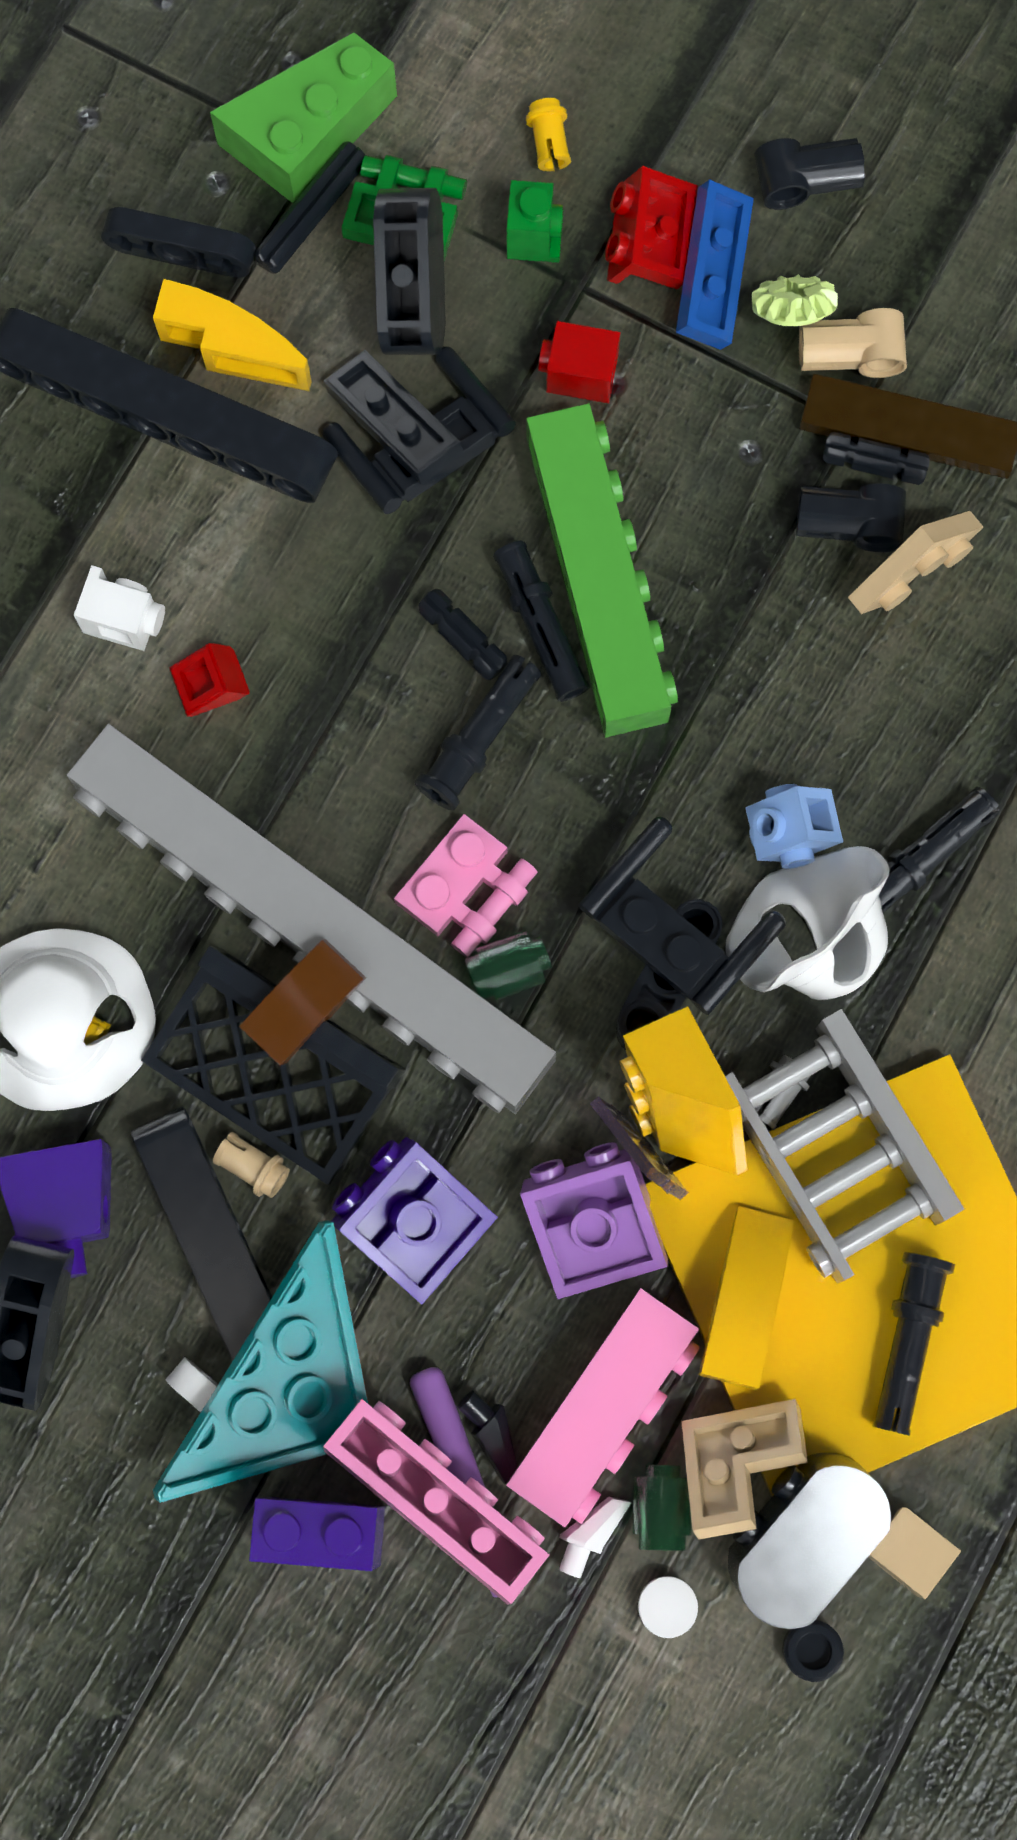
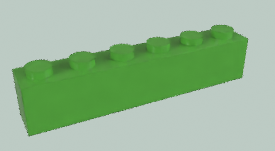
[526,403,678,738]

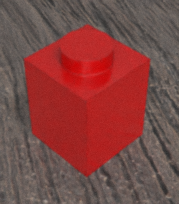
[538,321,621,404]

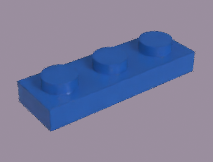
[676,180,754,350]

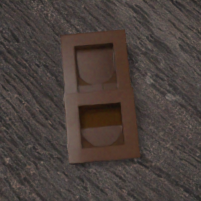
[239,939,366,1066]

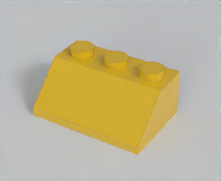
[619,1006,747,1175]

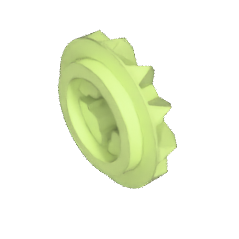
[752,274,838,326]

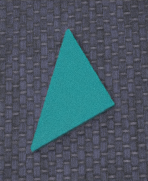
[153,1220,368,1503]

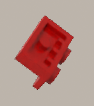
[605,166,698,290]

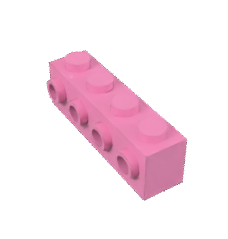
[506,1289,700,1527]
[323,1399,549,1605]

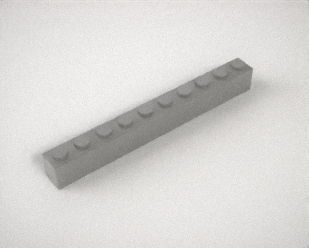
[67,723,556,1115]

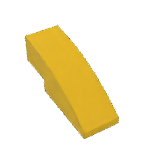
[153,279,312,391]
[698,1206,794,1390]

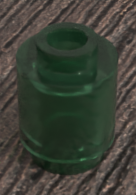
[464,930,552,1001]
[633,1465,692,1551]

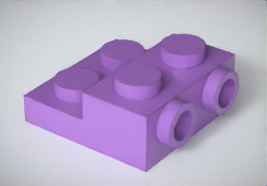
[520,1142,668,1299]

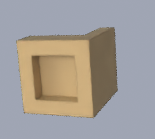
[868,1507,961,1599]

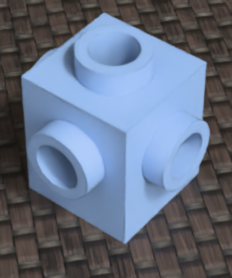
[745,784,843,869]

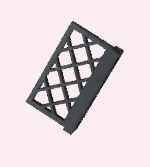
[141,946,406,1185]

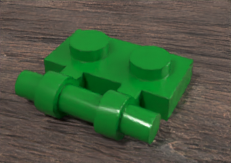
[341,155,467,261]

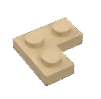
[848,511,983,614]
[681,1399,808,1540]

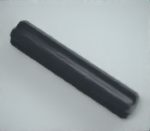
[254,141,365,274]

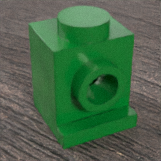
[507,180,564,263]

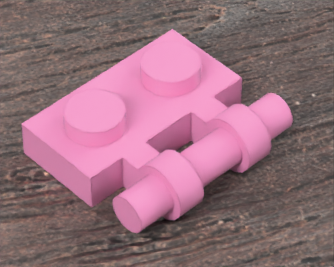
[394,814,538,958]

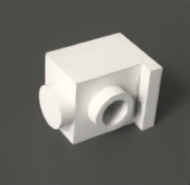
[74,565,165,651]

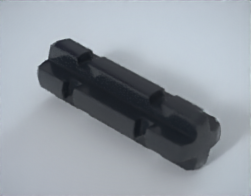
[823,431,930,485]
[418,589,508,680]

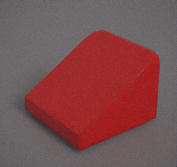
[169,643,250,717]

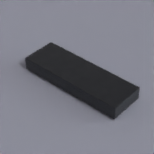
[324,350,464,485]

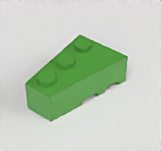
[210,33,397,203]

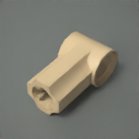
[799,308,907,378]

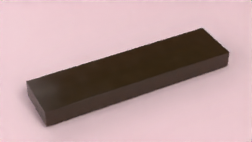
[799,374,1017,479]

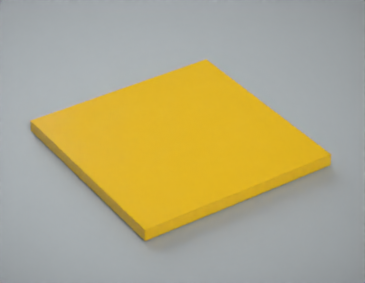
[645,1054,1017,1497]

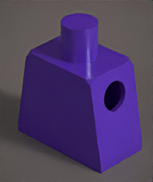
[0,1139,112,1278]

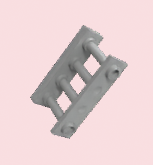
[725,1009,964,1284]

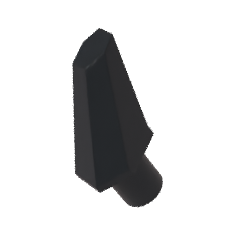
[457,1391,518,1484]

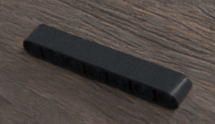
[0,308,339,503]

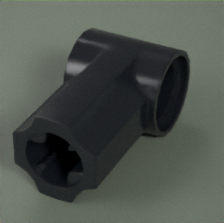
[754,138,865,210]
[796,483,906,553]

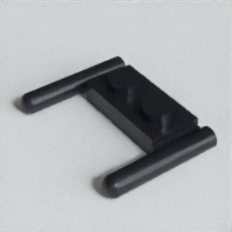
[322,347,516,514]
[578,817,786,1015]

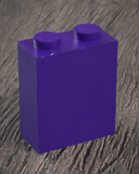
[249,1497,386,1571]

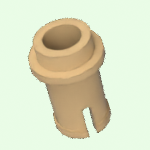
[213,1132,290,1198]

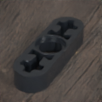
[101,207,256,278]

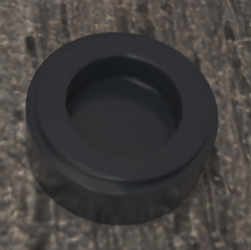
[782,1620,844,1682]

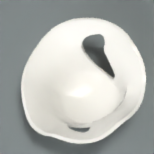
[726,846,889,1000]
[0,928,156,1111]

